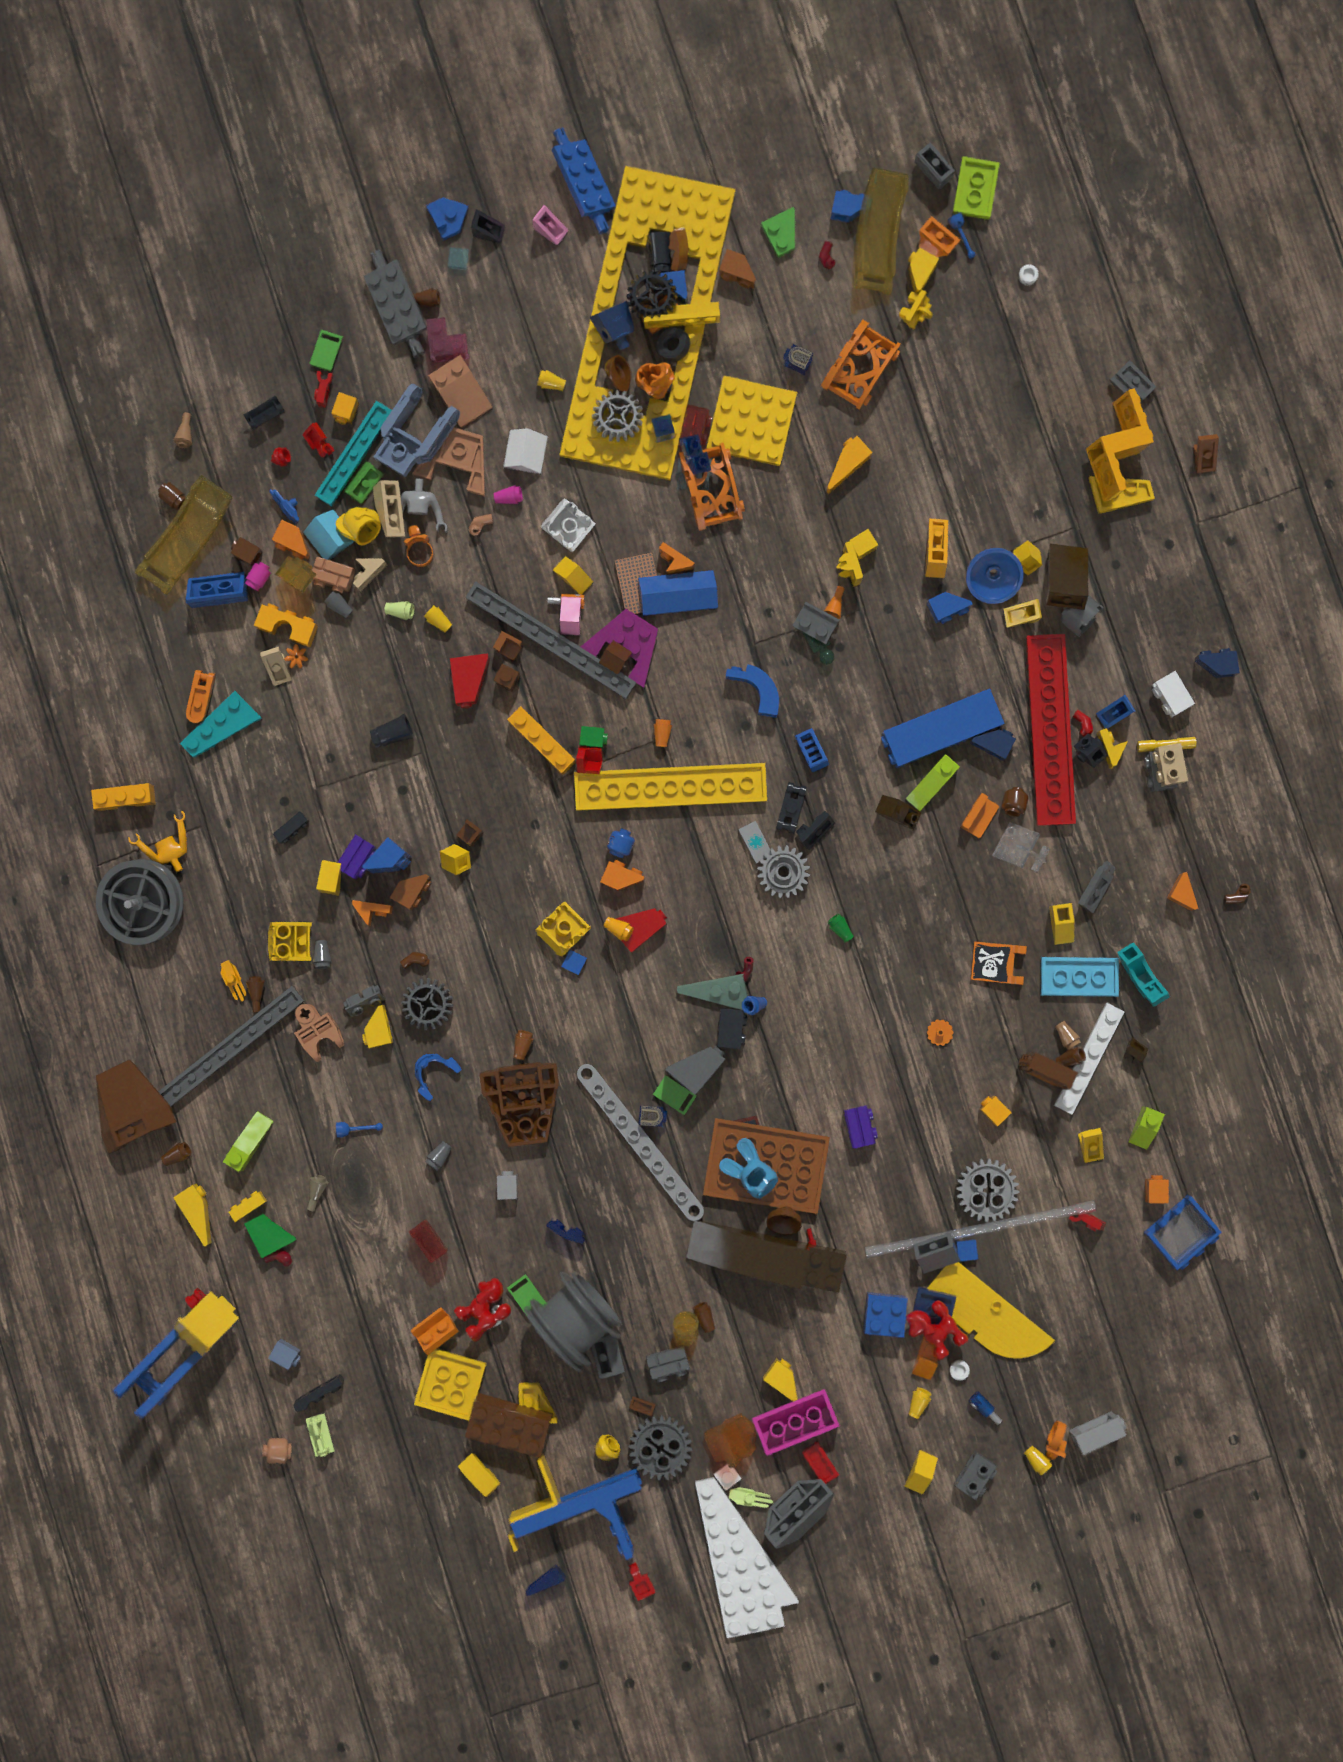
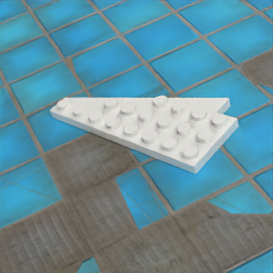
[695,1477,798,1638]

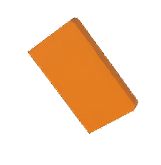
[960,793,999,838]

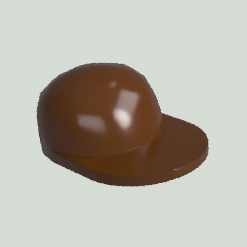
[605,355,631,392]

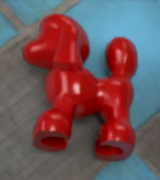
[454,1278,512,1341]
[906,1300,969,1360]

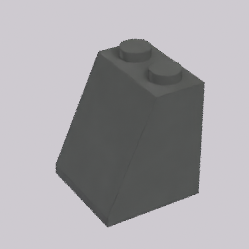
[665,1046,725,1095]

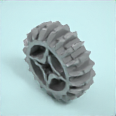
[592,390,644,442]

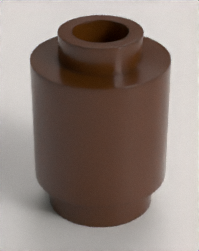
[158,482,187,510]

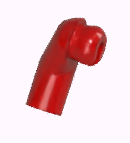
[1072,709,1093,737]

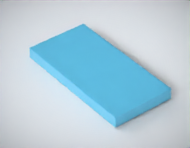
[1041,957,1119,997]

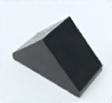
[471,210,506,243]

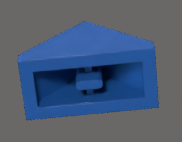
[658,270,688,305]
[1096,695,1135,729]

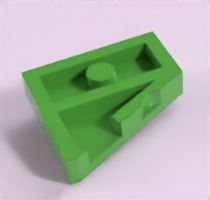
[761,207,795,258]

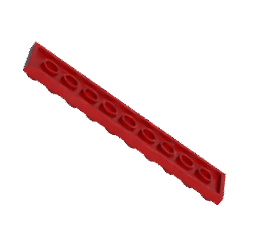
[1026,634,1076,826]

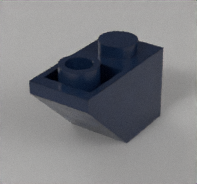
[1195,648,1240,678]

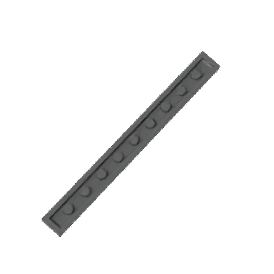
[466,582,636,699]
[158,986,305,1107]

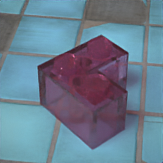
[426,317,470,363]

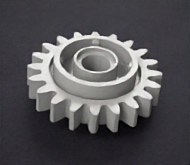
[757,845,810,899]

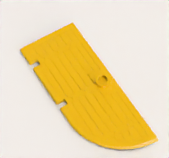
[927,1262,1055,1359]

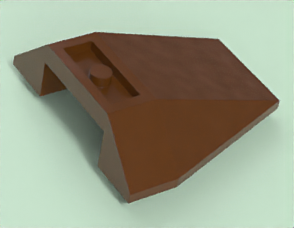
[96,1060,177,1154]

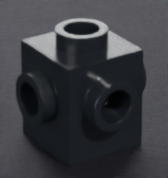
[1074,734,1108,768]

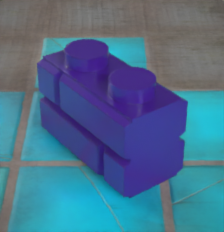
[337,834,377,880]
[843,1105,878,1148]

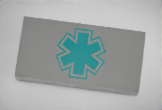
[739,821,771,864]

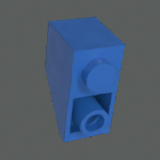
[830,190,873,223]
[926,592,973,624]

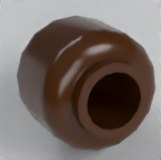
[1002,787,1028,817]

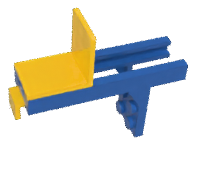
[112,1291,239,1420]
[508,1453,642,1560]

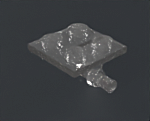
[992,822,1050,873]

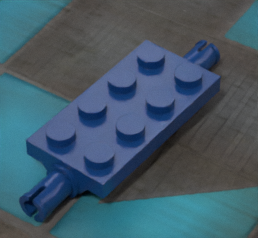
[551,128,616,234]

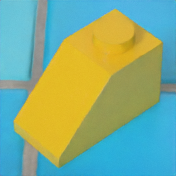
[908,247,939,293]
[362,1005,394,1048]
[763,1358,797,1401]

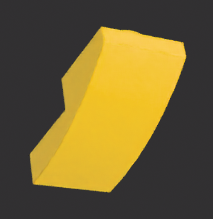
[458,1453,501,1497]

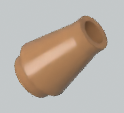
[1055,1021,1081,1050]

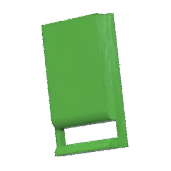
[310,330,343,372]
[653,1075,696,1115]
[507,1274,546,1313]

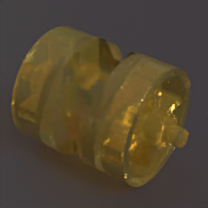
[673,1311,699,1346]

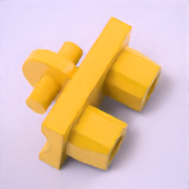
[899,290,933,329]

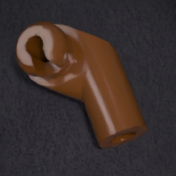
[1224,883,1251,904]
[400,952,430,969]

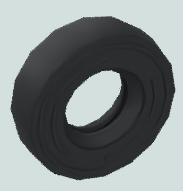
[657,327,690,362]

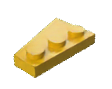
[1089,476,1155,514]

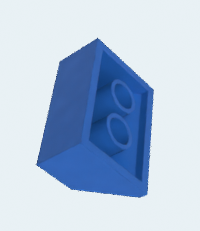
[362,837,412,873]

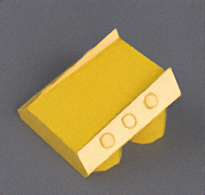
[536,902,591,957]

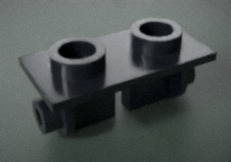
[243,395,285,430]

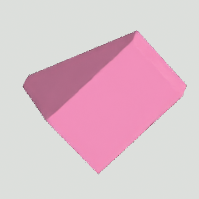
[532,205,568,245]
[560,597,581,635]

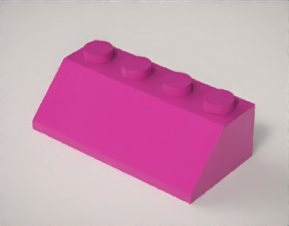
[752,1389,839,1455]

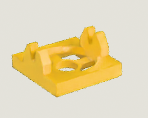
[836,541,863,587]

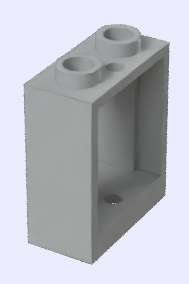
[1069,1412,1127,1455]

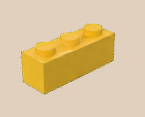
[228,1191,267,1222]

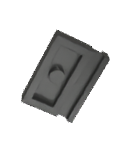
[1109,360,1156,403]
[792,602,839,644]

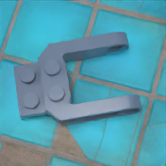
[373,384,460,477]

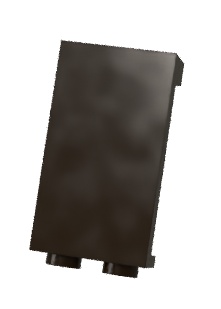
[1046,544,1088,610]

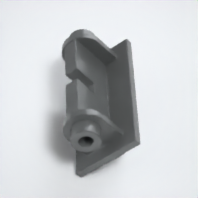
[343,985,386,1017]

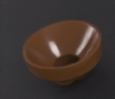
[766,1206,802,1235]

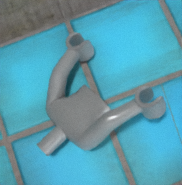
[401,479,448,533]

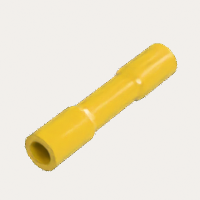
[1137,737,1196,752]

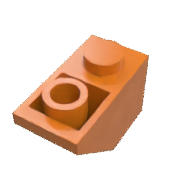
[272,520,310,560]
[600,860,645,891]

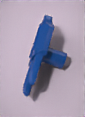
[269,489,299,525]

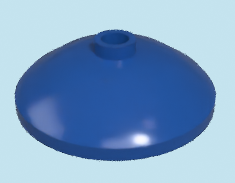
[966,548,1024,604]

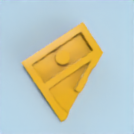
[518,1383,558,1423]

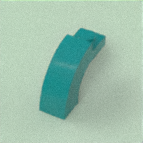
[1117,942,1170,1007]

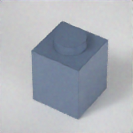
[268,1339,301,1370]

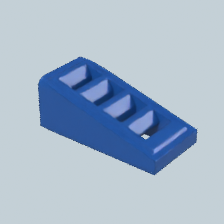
[795,728,829,772]

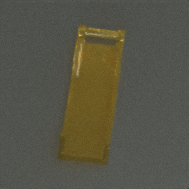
[853,168,909,295]
[135,475,232,595]

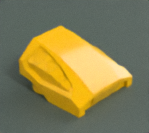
[268,922,312,961]

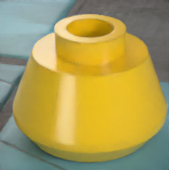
[595,1435,620,1461]

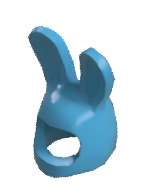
[719,1138,778,1198]

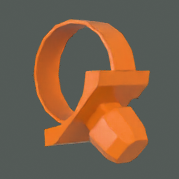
[403,525,434,567]
[1046,1420,1067,1460]

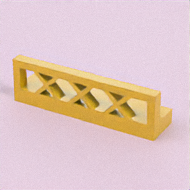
[644,302,720,329]

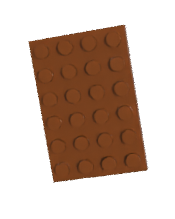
[703,1118,830,1214]

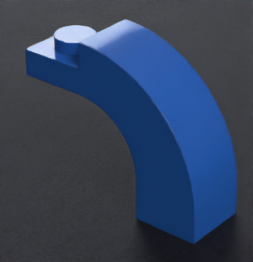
[725,664,779,718]

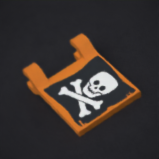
[971,941,1027,985]

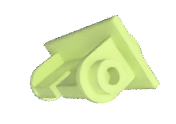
[306,1414,335,1457]

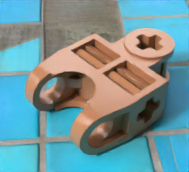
[294,1004,345,1062]

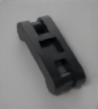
[776,782,807,834]

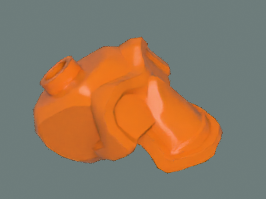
[635,363,675,399]

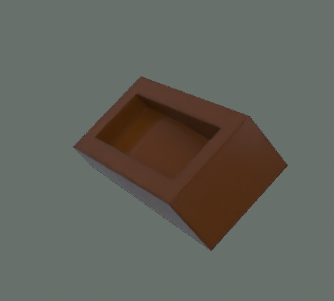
[629,1396,656,1416]

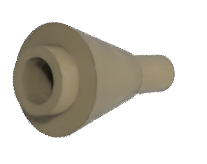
[307,1175,329,1211]

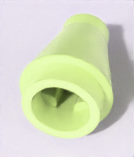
[385,601,414,620]

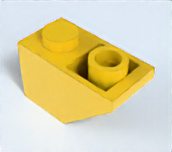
[1049,903,1075,945]

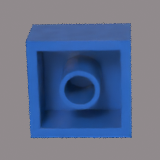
[863,1292,908,1338]

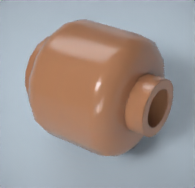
[262,1438,291,1464]

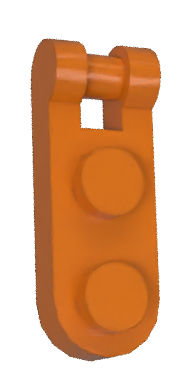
[186,670,216,724]

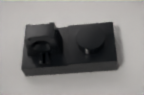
[796,811,835,850]

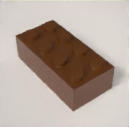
[465,1393,553,1458]

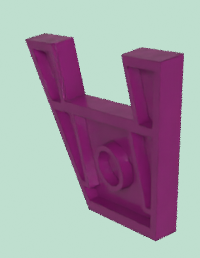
[581,609,659,688]

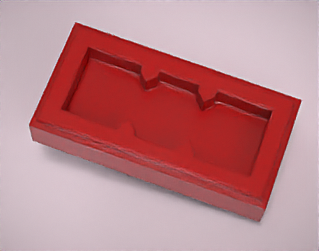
[802,1441,839,1484]

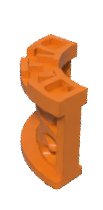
[821,320,901,409]
[679,443,745,531]

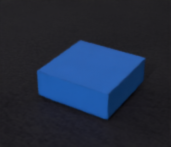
[561,950,587,975]
[956,1239,978,1261]

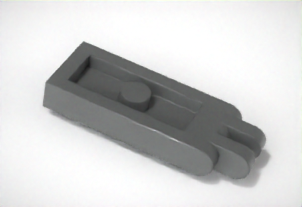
[1078,861,1115,913]

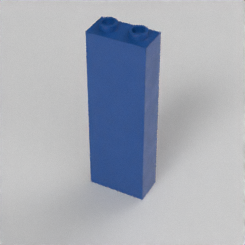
[881,689,1005,769]

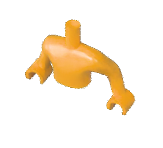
[128,811,187,873]

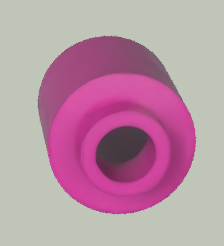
[245,562,271,591]

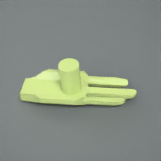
[729,1487,773,1508]

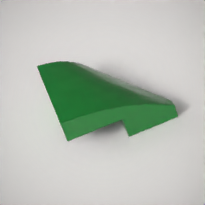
[244,1214,297,1258]

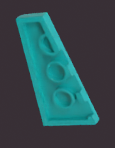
[180,691,262,758]

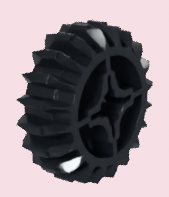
[626,270,678,323]

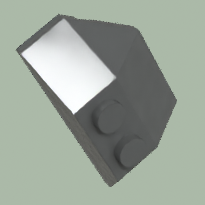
[764,1479,834,1549]

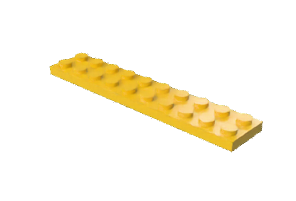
[574,763,767,811]

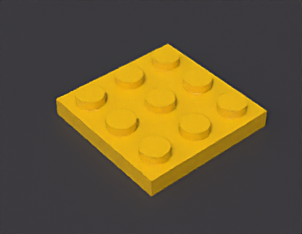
[414,1349,486,1420]

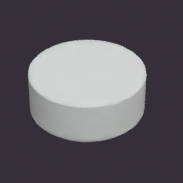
[1019,265,1038,285]
[949,1360,970,1380]

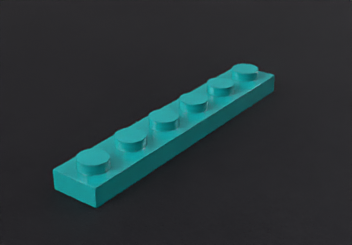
[315,400,392,507]

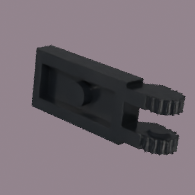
[293,1374,344,1412]

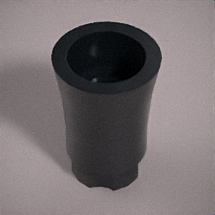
[647,232,672,275]
[370,714,414,748]

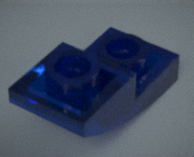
[679,434,711,474]
[546,1218,585,1243]

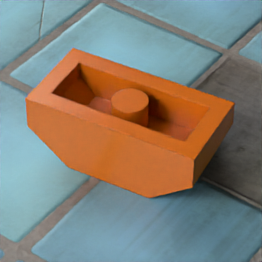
[919,216,960,258]

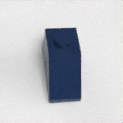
[969,729,1016,761]

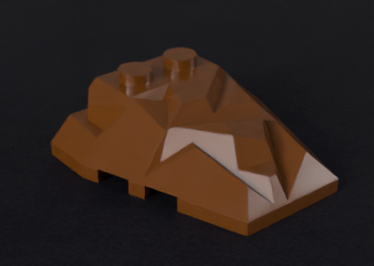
[479,1062,559,1147]

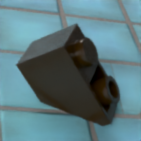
[875,795,921,830]

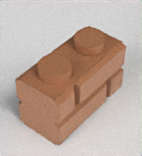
[310,557,355,594]

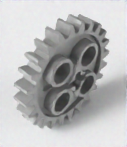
[956,1158,1020,1222]

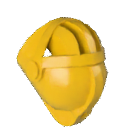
[336,507,381,546]

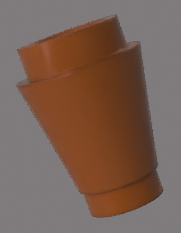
[513,1030,534,1060]

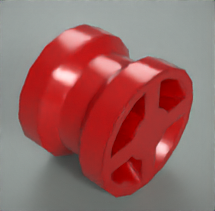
[185,1288,206,1309]

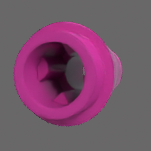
[494,485,523,504]

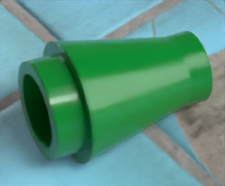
[827,913,854,943]

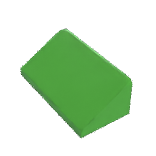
[344,462,384,504]

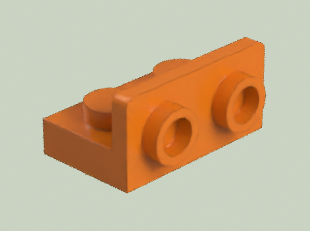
[411,1308,459,1355]

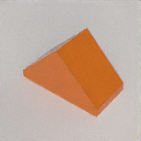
[1167,872,1199,911]

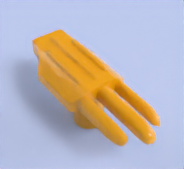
[221,960,246,1001]

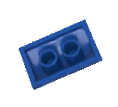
[186,572,248,608]

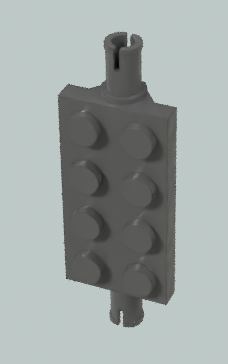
[364,250,428,358]

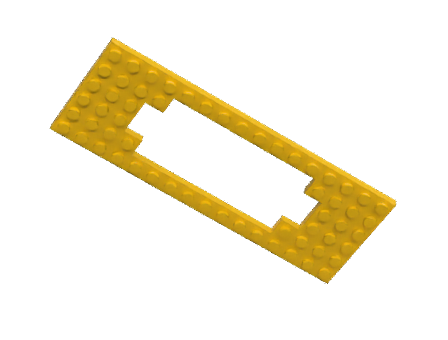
[560,166,735,480]

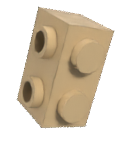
[1153,743,1188,787]

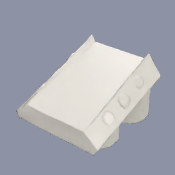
[541,498,596,552]

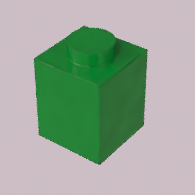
[579,726,608,749]

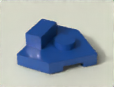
[426,197,469,241]

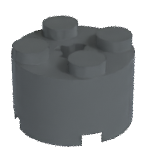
[1060,595,1104,637]

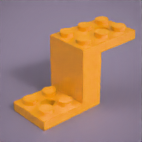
[1086,388,1154,502]

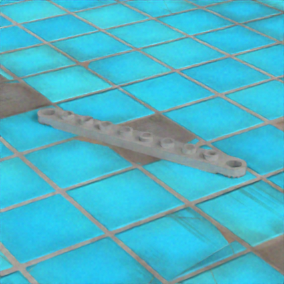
[577,1064,704,1221]

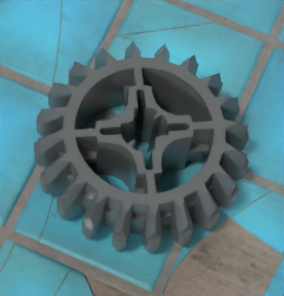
[401,978,454,1030]

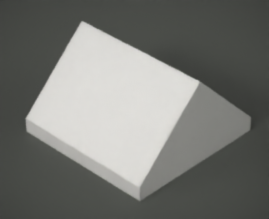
[504,428,548,474]

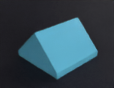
[303,510,354,560]

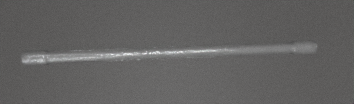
[865,1200,1096,1259]

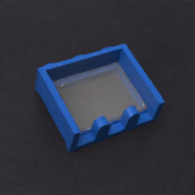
[1143,1195,1222,1270]

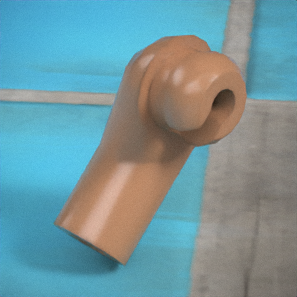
[469,514,493,536]

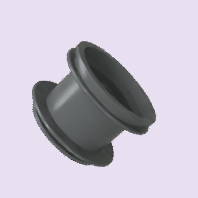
[524,1271,622,1372]

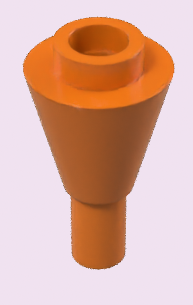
[824,586,844,619]

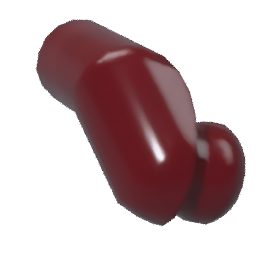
[819,241,836,269]
[736,957,754,982]
[264,1249,292,1266]

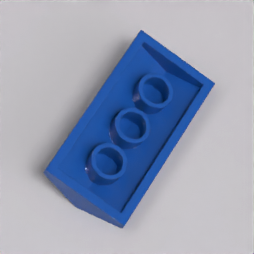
[638,570,718,616]

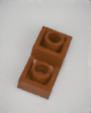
[669,228,688,271]

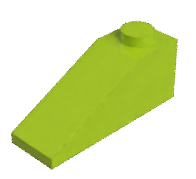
[906,754,960,812]
[223,1111,274,1172]

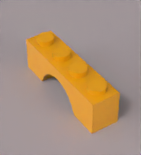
[507,706,576,775]

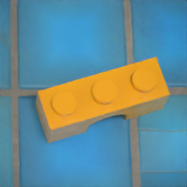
[254,603,318,648]
[91,783,156,811]

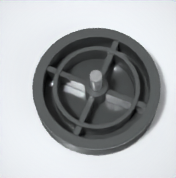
[96,859,184,945]

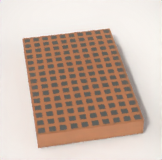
[615,553,657,615]

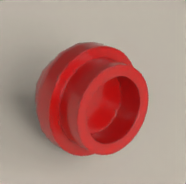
[271,447,291,466]

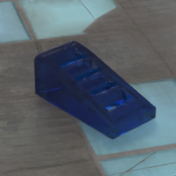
[525,1564,566,1596]

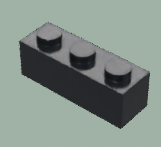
[272,811,309,844]

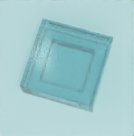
[448,248,469,270]

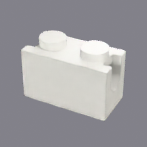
[1152,671,1195,718]

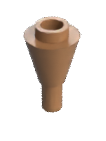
[173,412,192,448]

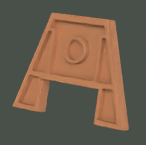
[412,428,485,496]

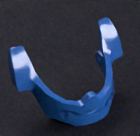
[415,1054,462,1101]

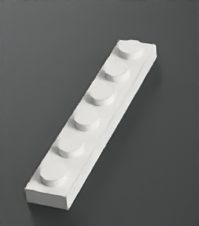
[1054,1003,1124,1115]

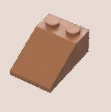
[428,355,493,428]

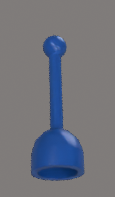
[947,213,975,258]
[336,1122,383,1138]

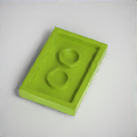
[953,157,1000,220]

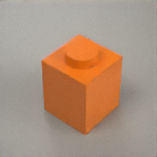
[1145,1175,1169,1203]

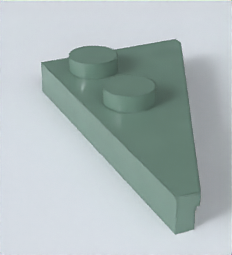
[677,974,748,1010]

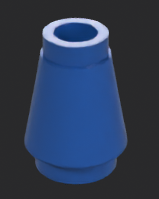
[742,996,767,1015]

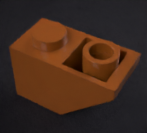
[719,249,756,288]
[390,874,432,910]

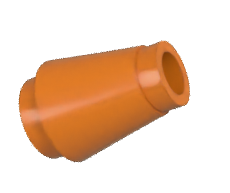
[653,719,672,747]

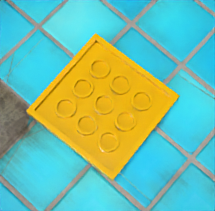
[707,376,797,466]

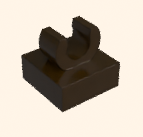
[1124,1037,1148,1064]

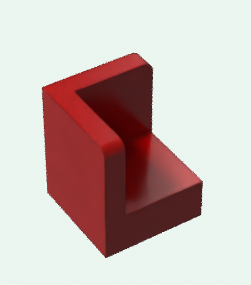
[576,746,603,774]

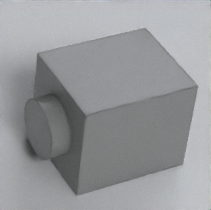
[497,1171,518,1199]

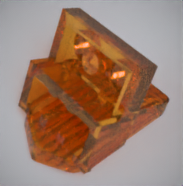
[704,1413,756,1468]

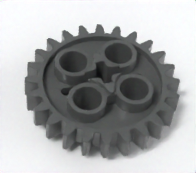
[629,1415,692,1480]

